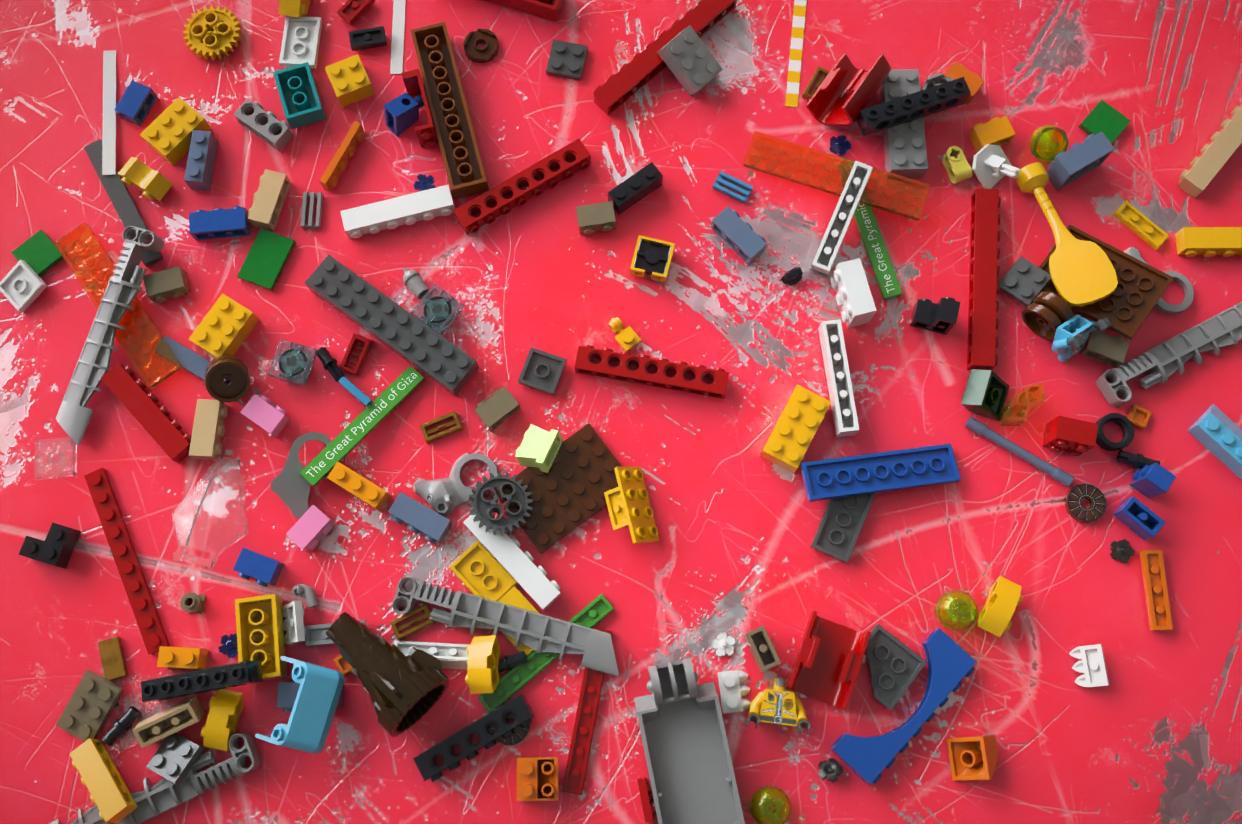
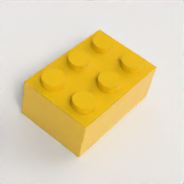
[140,97,211,166]
[189,293,259,358]

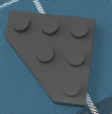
[866,624,927,711]

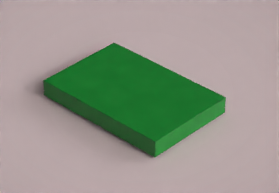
[237,228,296,291]

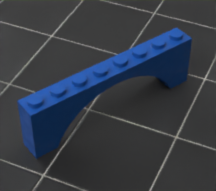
[829,628,977,785]

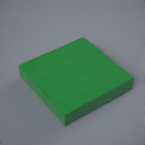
[1078,100,1131,144]
[11,229,65,277]

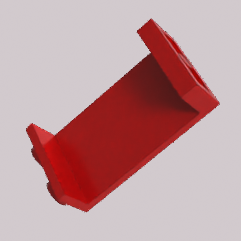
[401,69,439,148]

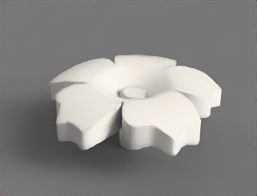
[711,632,736,657]

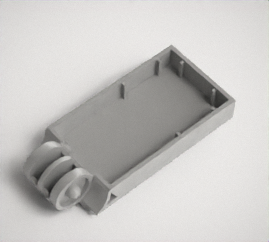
[634,658,745,824]

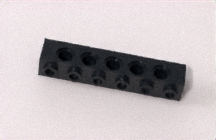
[857,77,971,137]
[141,661,263,702]
[413,695,535,782]

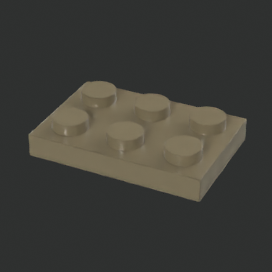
[56,670,124,742]

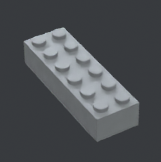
[879,69,928,179]

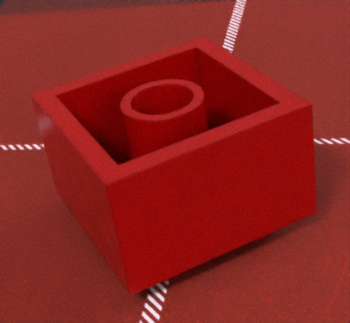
[1043,416,1098,456]

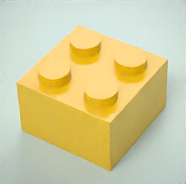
[324,54,375,107]

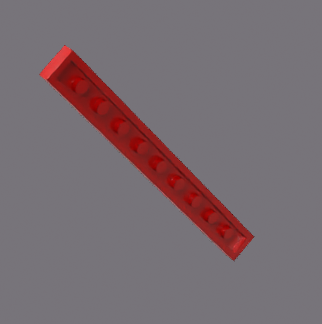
[84,467,170,655]

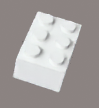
[831,258,877,328]

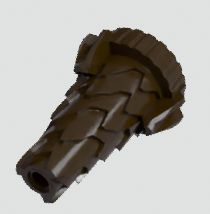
[326,612,449,737]

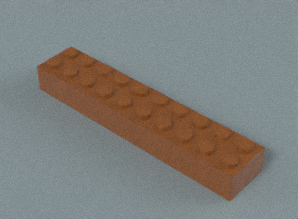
[410,22,489,199]

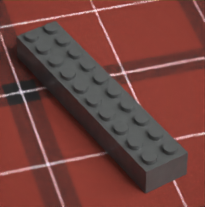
[305,254,479,397]

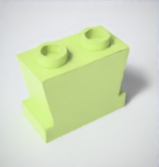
[515,424,563,473]

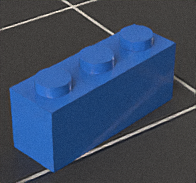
[189,206,251,240]

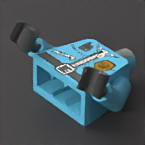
[1051,314,1112,362]

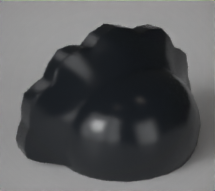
[781,267,803,286]

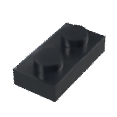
[349,26,387,51]

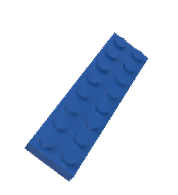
[800,443,961,502]

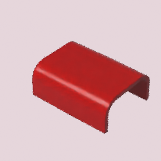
[806,53,891,127]
[787,611,871,709]

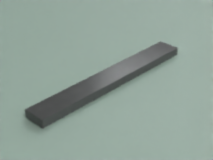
[84,139,163,267]

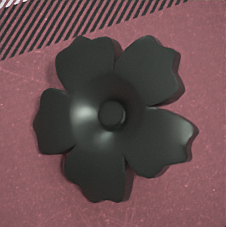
[1110,539,1135,563]
[818,758,843,783]

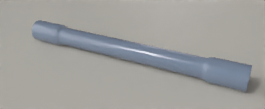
[965,417,1074,487]

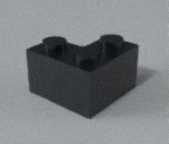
[909,297,961,335]
[18,522,81,569]

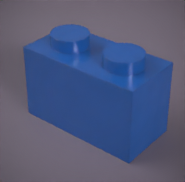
[115,80,158,126]
[1130,463,1176,499]
[1112,496,1166,540]
[233,547,284,587]

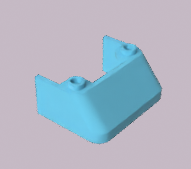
[255,656,344,754]

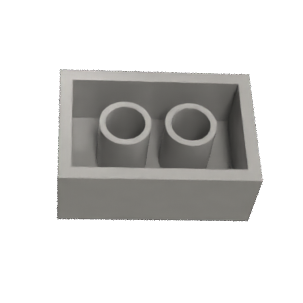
[657,26,723,95]

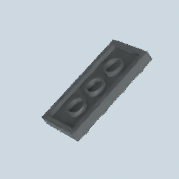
[810,493,876,564]

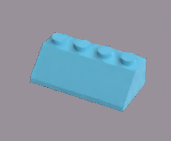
[1187,404,1242,480]

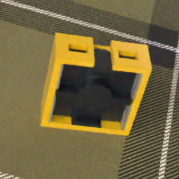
[630,235,675,283]

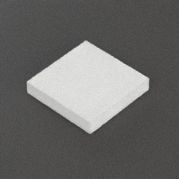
[0,260,47,313]

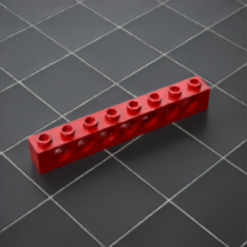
[453,138,591,235]
[574,345,729,399]

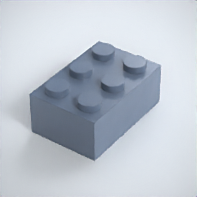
[1046,131,1115,191]

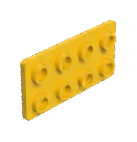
[604,467,659,544]

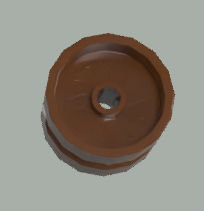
[1022,291,1074,340]
[205,355,250,403]

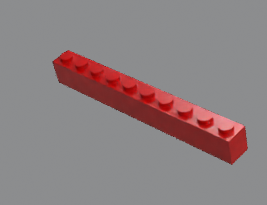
[593,0,737,116]
[967,188,1001,370]

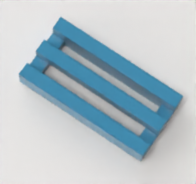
[712,171,753,204]
[338,377,372,407]

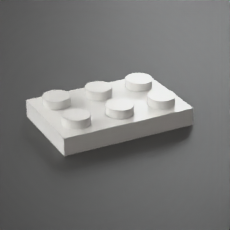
[279,15,323,69]

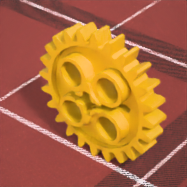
[182,5,243,60]

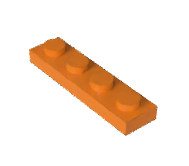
[319,121,365,192]
[1139,550,1173,631]

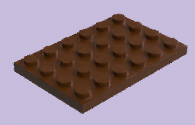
[1039,225,1174,340]
[496,423,622,554]

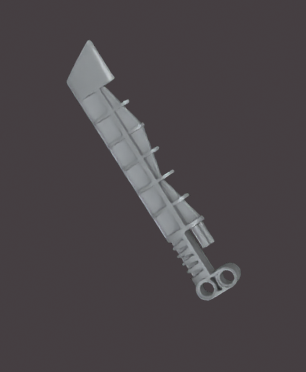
[55,226,164,445]
[1096,302,1242,408]
[392,577,619,676]
[48,733,261,824]

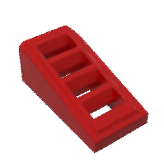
[340,333,374,376]

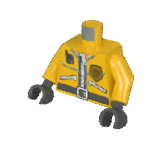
[746,678,811,734]

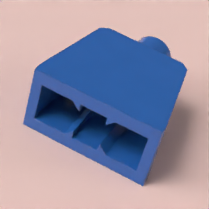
[384,93,424,137]

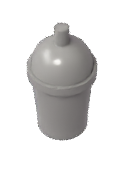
[403,268,430,299]

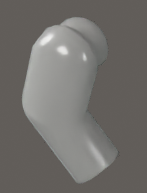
[292,583,318,608]

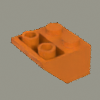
[516,757,559,801]

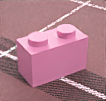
[240,394,290,438]
[286,505,335,552]

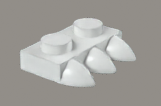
[283,601,306,645]
[1069,644,1109,687]
[717,670,751,714]

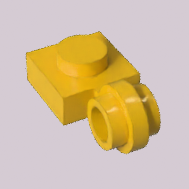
[608,317,641,352]

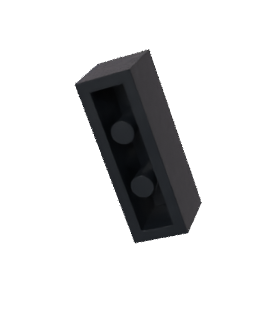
[608,162,663,215]

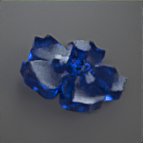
[829,134,851,156]
[413,174,436,192]
[218,633,238,658]

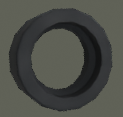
[1096,413,1134,451]

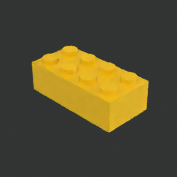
[760,384,831,473]
[235,594,287,680]

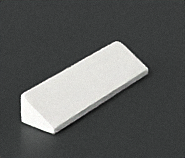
[394,641,470,670]

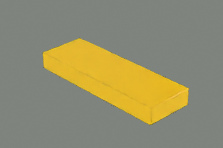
[1113,200,1169,251]

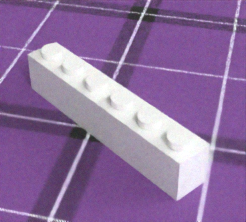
[811,161,873,275]
[340,185,455,238]
[818,319,859,437]
[463,513,561,611]

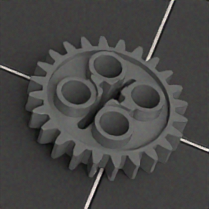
[468,472,533,536]

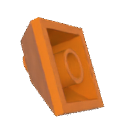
[946,735,999,781]

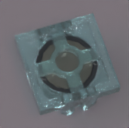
[411,284,464,335]
[267,339,318,386]

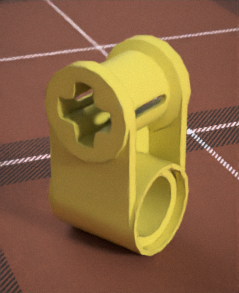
[942,146,973,184]

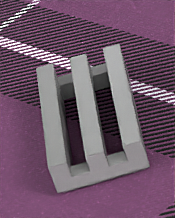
[301,192,323,229]

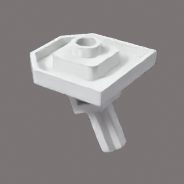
[972,144,1020,189]

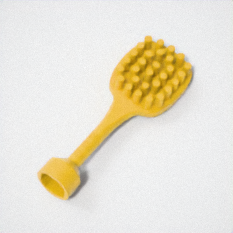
[1015,162,1118,307]

